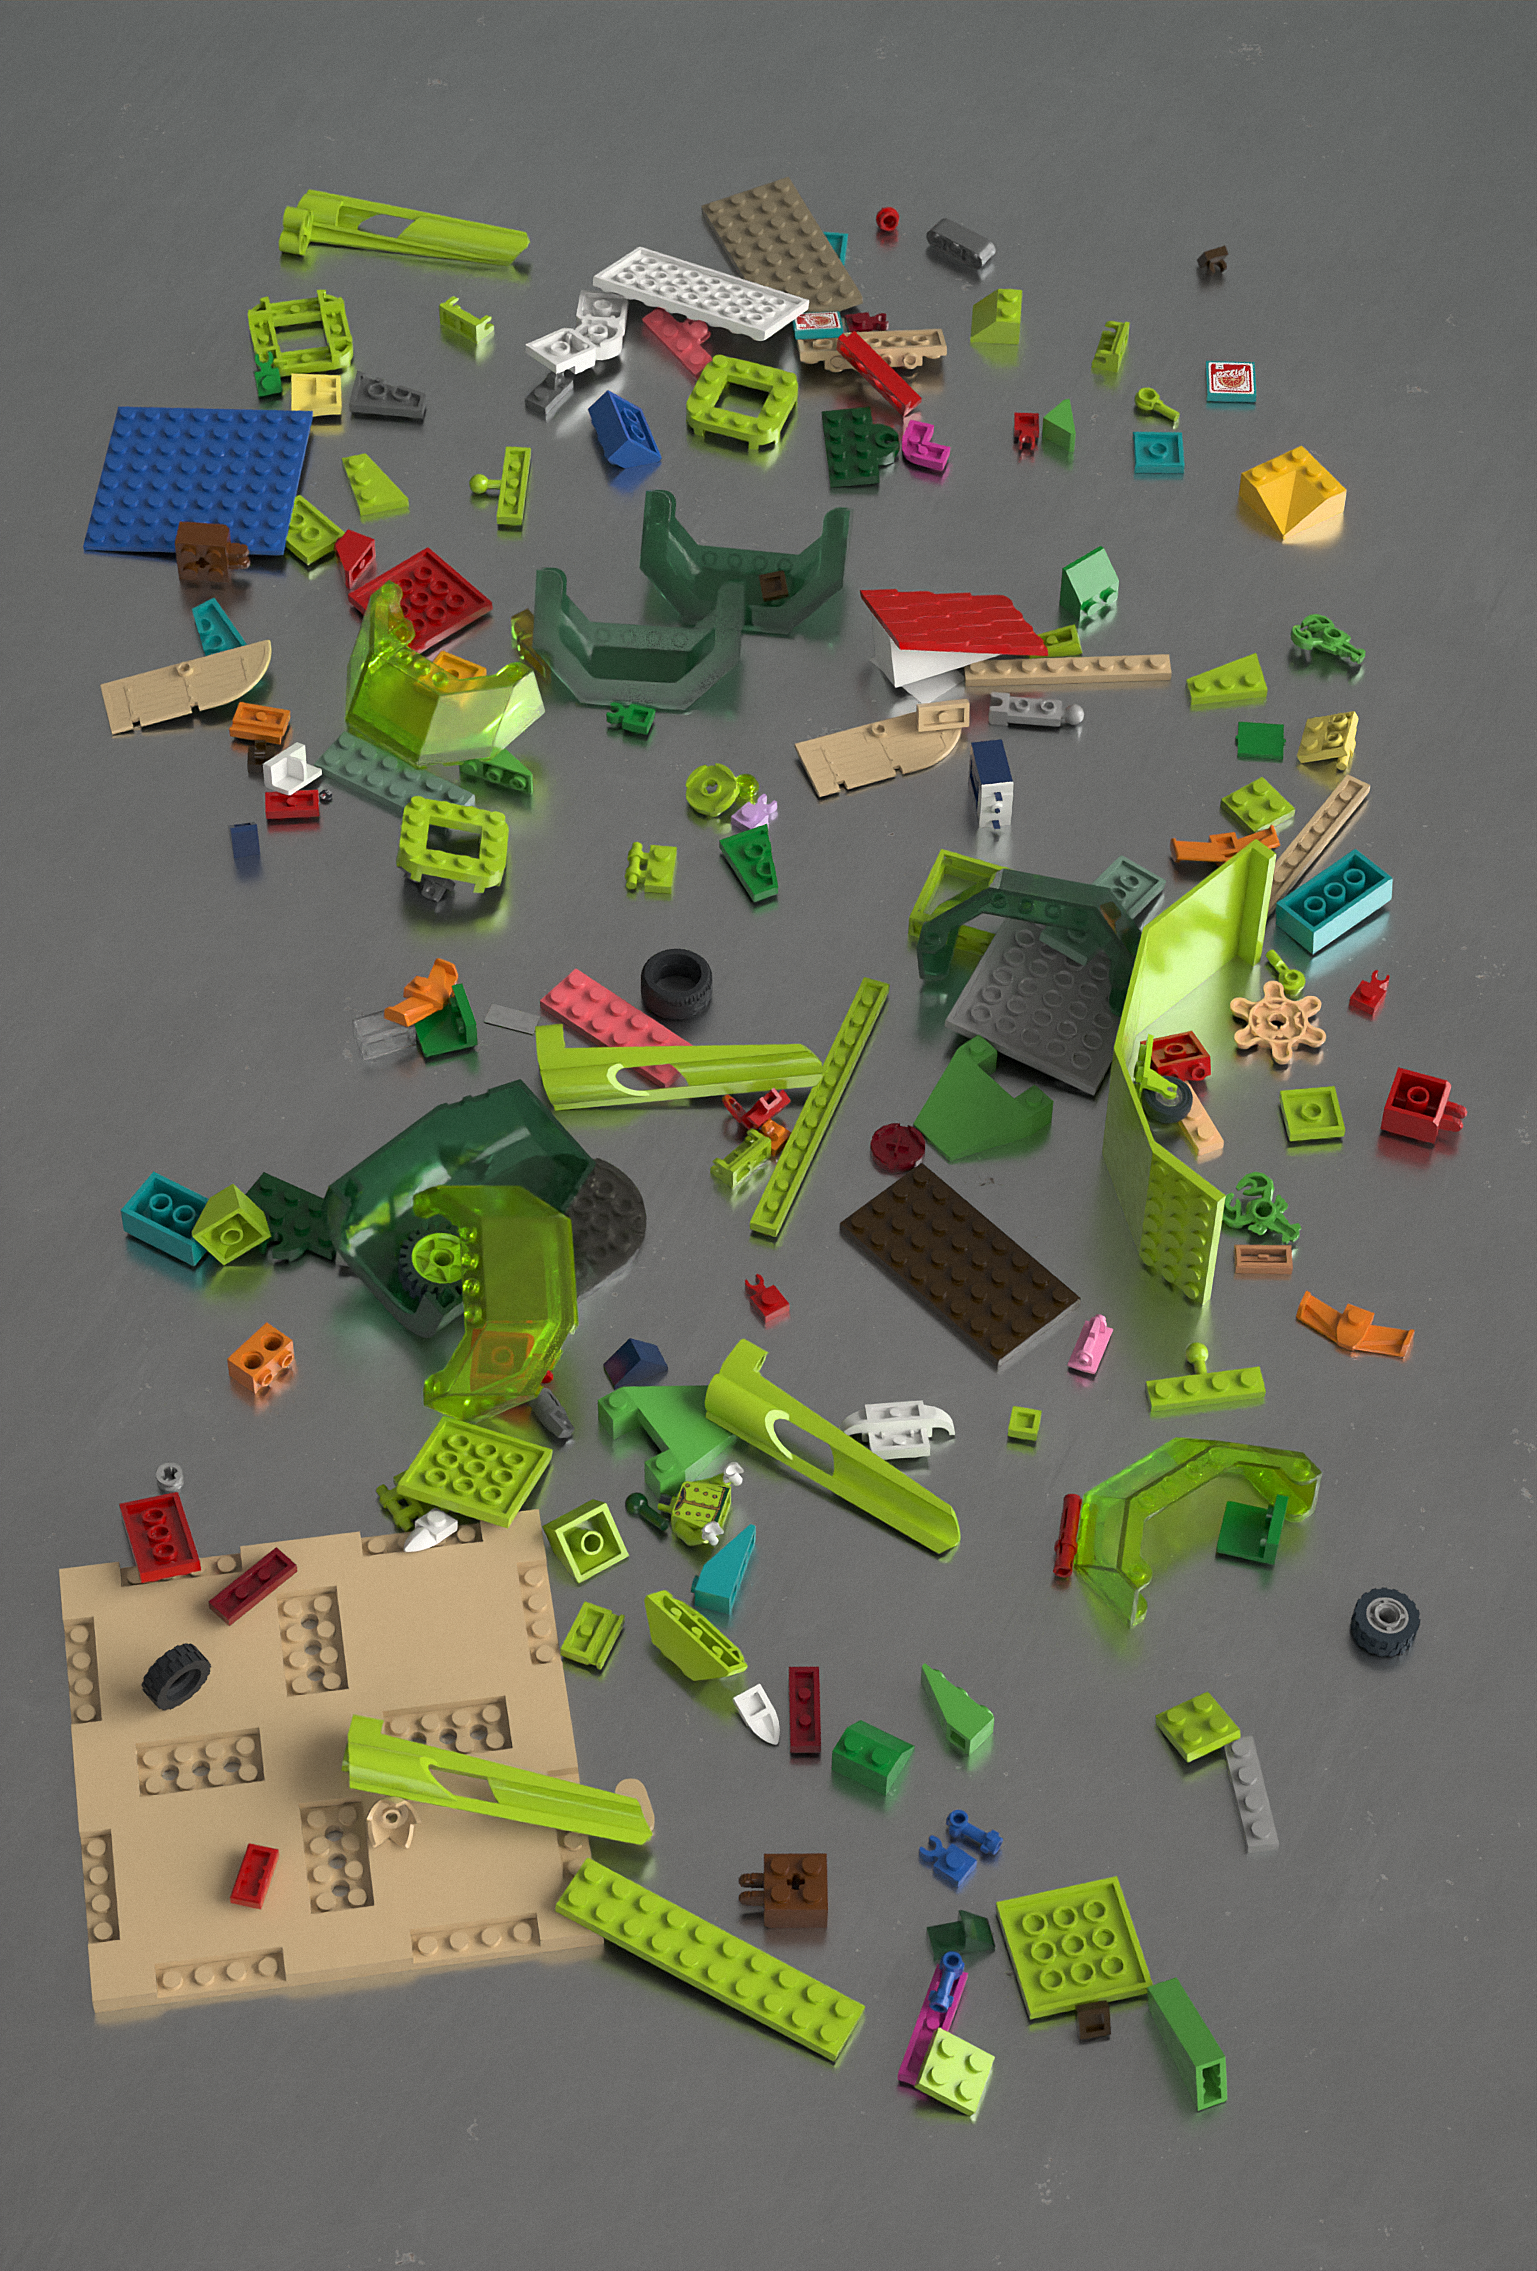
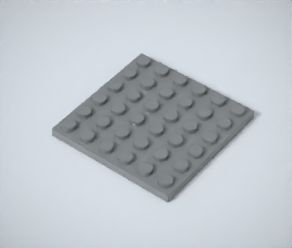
[944,907,1135,1095]

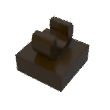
[1197,246,1228,276]
[759,570,789,602]
[247,740,275,772]
[1075,2000,1111,2040]

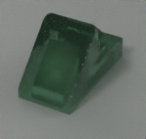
[926,1910,995,1961]

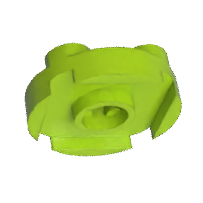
[685,763,740,817]

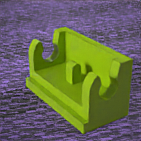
[439,296,494,344]
[1091,321,1130,372]
[710,1128,771,1189]

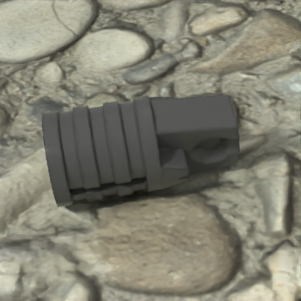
[528,1388,575,1438]

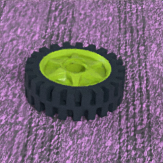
[398,1223,485,1308]

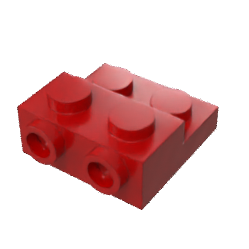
[1140,1031,1211,1081]

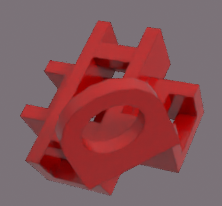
[722,1088,791,1130]

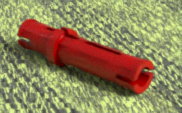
[1053,1494,1083,1578]

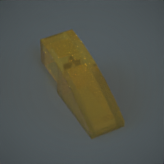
[511,608,551,684]

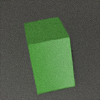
[1042,399,1076,452]

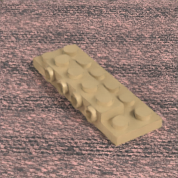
[796,329,947,372]

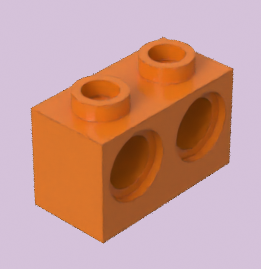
[227,1322,294,1394]

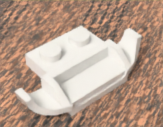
[838,1400,955,1460]

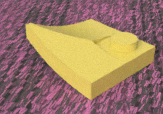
[291,374,342,417]

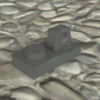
[525,371,573,415]
[397,866,456,902]

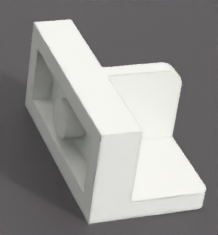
[263,742,322,795]

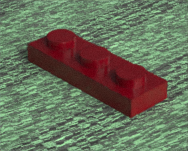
[208,1547,298,1626]
[788,1666,821,1753]

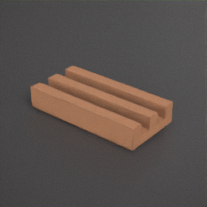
[1233,1245,1293,1274]

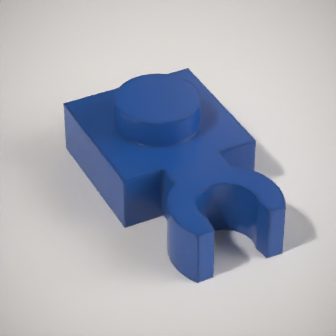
[919,1835,977,1888]

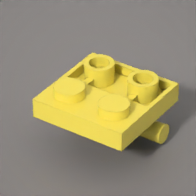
[1297,711,1358,770]

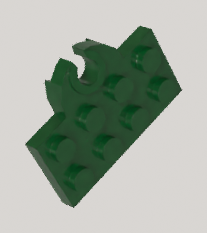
[821,406,900,488]
[245,1172,361,1263]

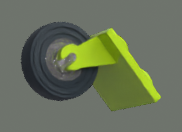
[1133,1034,1193,1123]

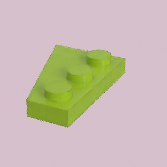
[341,453,409,516]
[1185,653,1268,705]

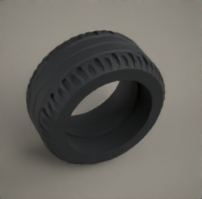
[641,948,713,1020]

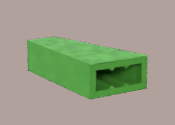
[1147,1977,1228,2111]

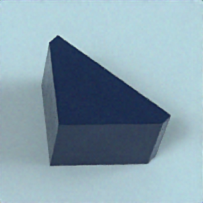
[228,822,261,858]
[603,1338,668,1389]

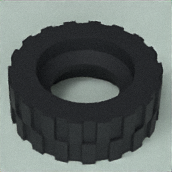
[141,1643,211,1710]

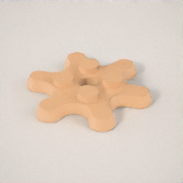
[1230,981,1326,1065]

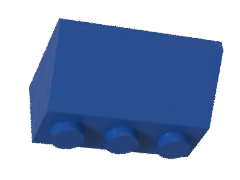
[588,390,662,468]

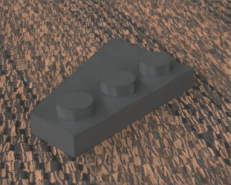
[349,371,426,418]

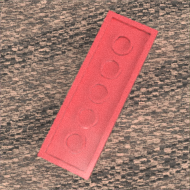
[540,969,693,1088]

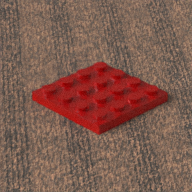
[348,547,493,658]

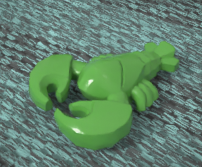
[1290,614,1366,664]
[1222,1172,1301,1245]

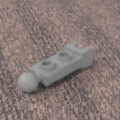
[988,692,1084,727]

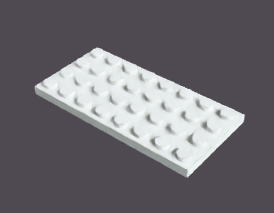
[593,247,809,341]

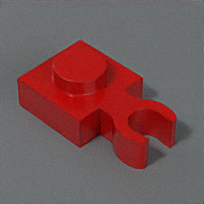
[1014,412,1039,450]
[1349,970,1390,1015]
[745,1274,790,1323]

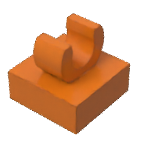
[758,1118,791,1157]

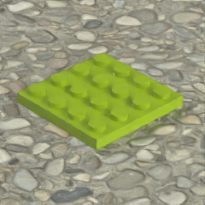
[397,1415,553,1529]
[995,1876,1153,2019]

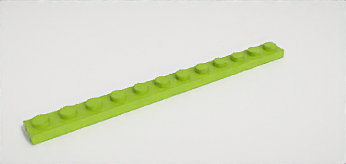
[750,977,890,1237]

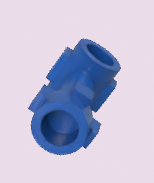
[946,1810,1003,1855]
[928,1951,965,2013]

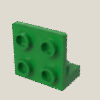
[413,983,478,1057]
[1216,1494,1289,1565]

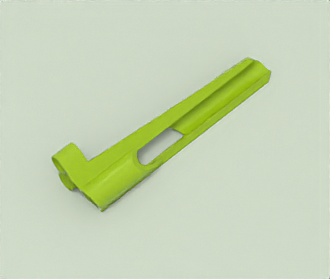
[279,189,531,266]
[535,1023,823,1111]
[705,1338,961,1554]
[341,1714,652,1845]

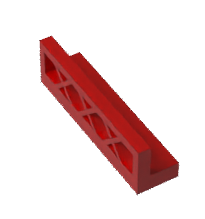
[836,331,922,418]

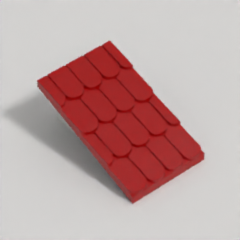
[860,589,1048,688]

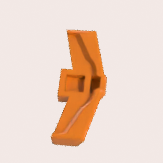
[1170,825,1280,867]
[384,958,458,1028]
[1296,1290,1415,1357]

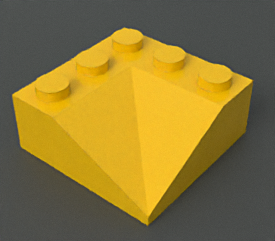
[1239,445,1347,540]

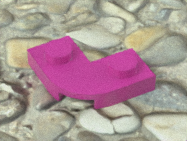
[902,419,950,471]

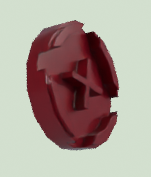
[870,1123,925,1173]

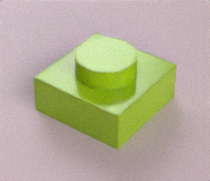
[1007,1406,1042,1441]

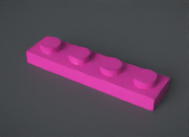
[897,1964,968,2085]

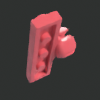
[642,307,713,380]

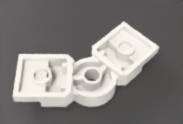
[525,290,629,374]

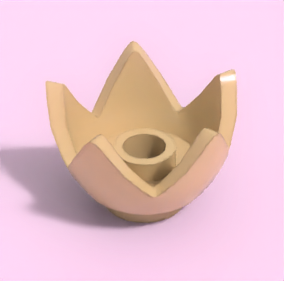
[365,1796,422,1849]

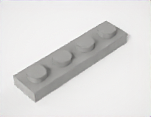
[1222,1736,1279,1853]

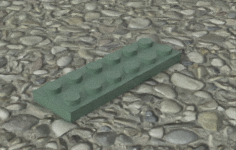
[314,731,475,834]
[1039,855,1166,966]

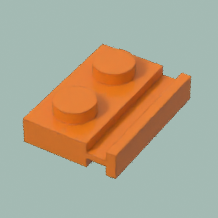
[229,702,291,745]

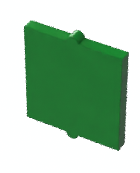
[1235,722,1286,760]

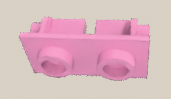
[1067,1314,1113,1375]

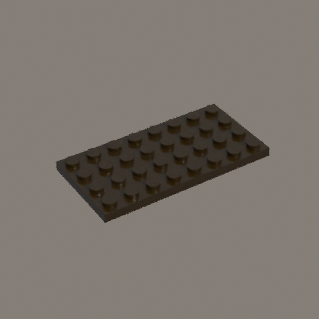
[839,1163,1081,1368]

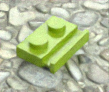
[560,1601,625,1670]

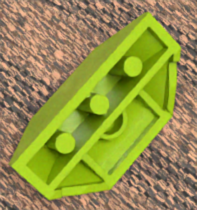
[644,1590,748,1681]

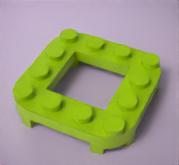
[248,289,353,377]
[686,355,798,450]
[396,796,509,893]

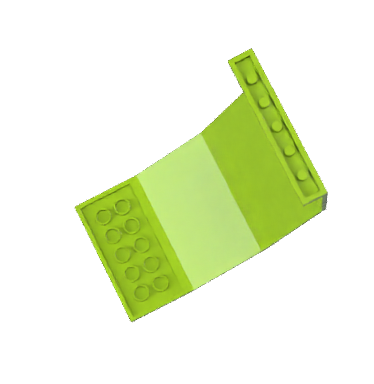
[1102,839,1277,1306]

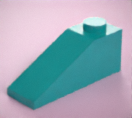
[691,1524,756,1615]

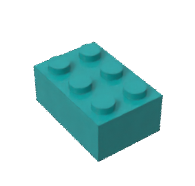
[120,1171,209,1266]

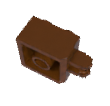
[175,521,250,583]
[739,1853,828,1928]

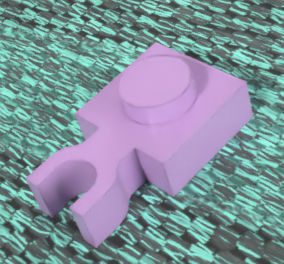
[731,794,777,832]

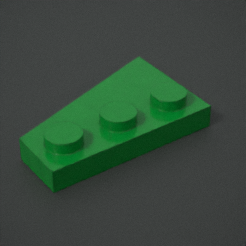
[719,824,778,902]

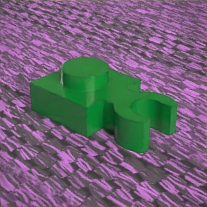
[253,350,283,397]
[606,702,655,735]

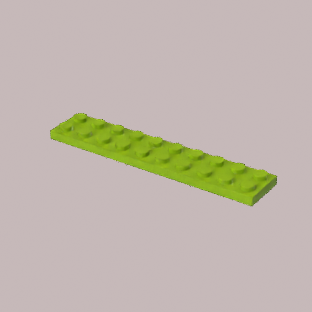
[555,1857,865,2062]

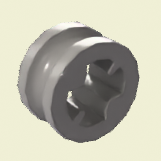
[156,1463,184,1493]

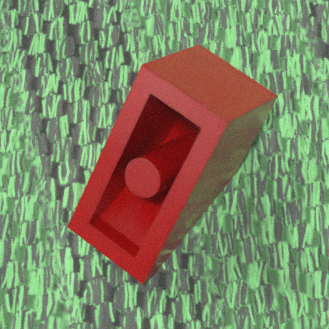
[334,529,376,589]

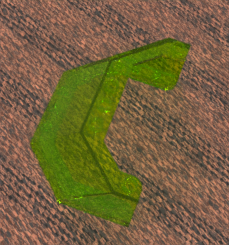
[345,580,545,770]
[412,1185,579,1424]
[1073,1437,1322,1630]

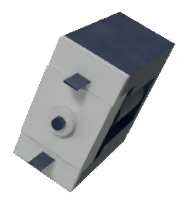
[968,739,1014,829]

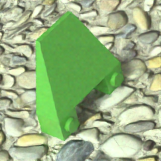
[913,1034,1054,1161]
[598,1385,737,1500]

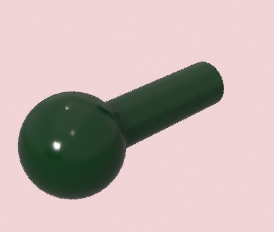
[625,1492,670,1531]

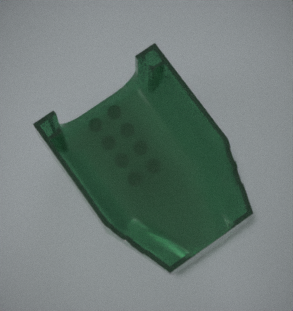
[321,1079,596,1338]

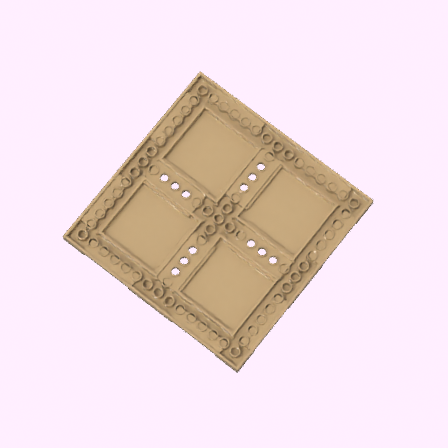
[59,1509,604,2013]

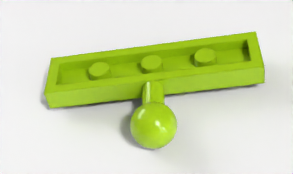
[469,446,531,525]
[1145,1342,1266,1412]

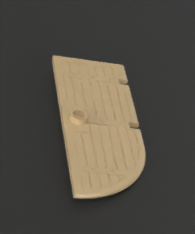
[100,640,271,735]
[794,712,962,797]

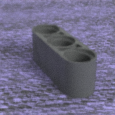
[926,218,996,269]

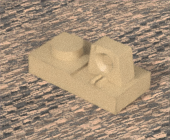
[916,699,969,732]

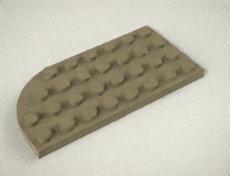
[701,177,863,313]

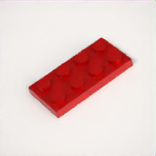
[119,1492,201,1583]

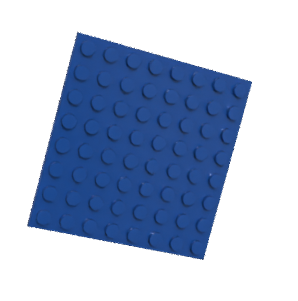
[83,407,313,555]

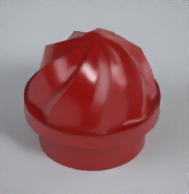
[876,207,899,231]

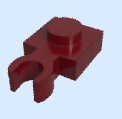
[844,312,889,333]

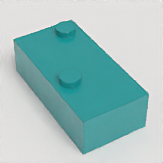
[1276,849,1393,954]

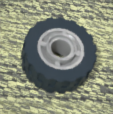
[1350,1587,1421,1657]

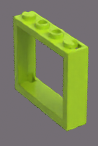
[908,849,1043,956]

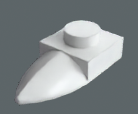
[404,1508,458,1552]
[732,1684,780,1745]

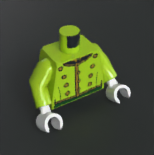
[658,1462,744,1548]

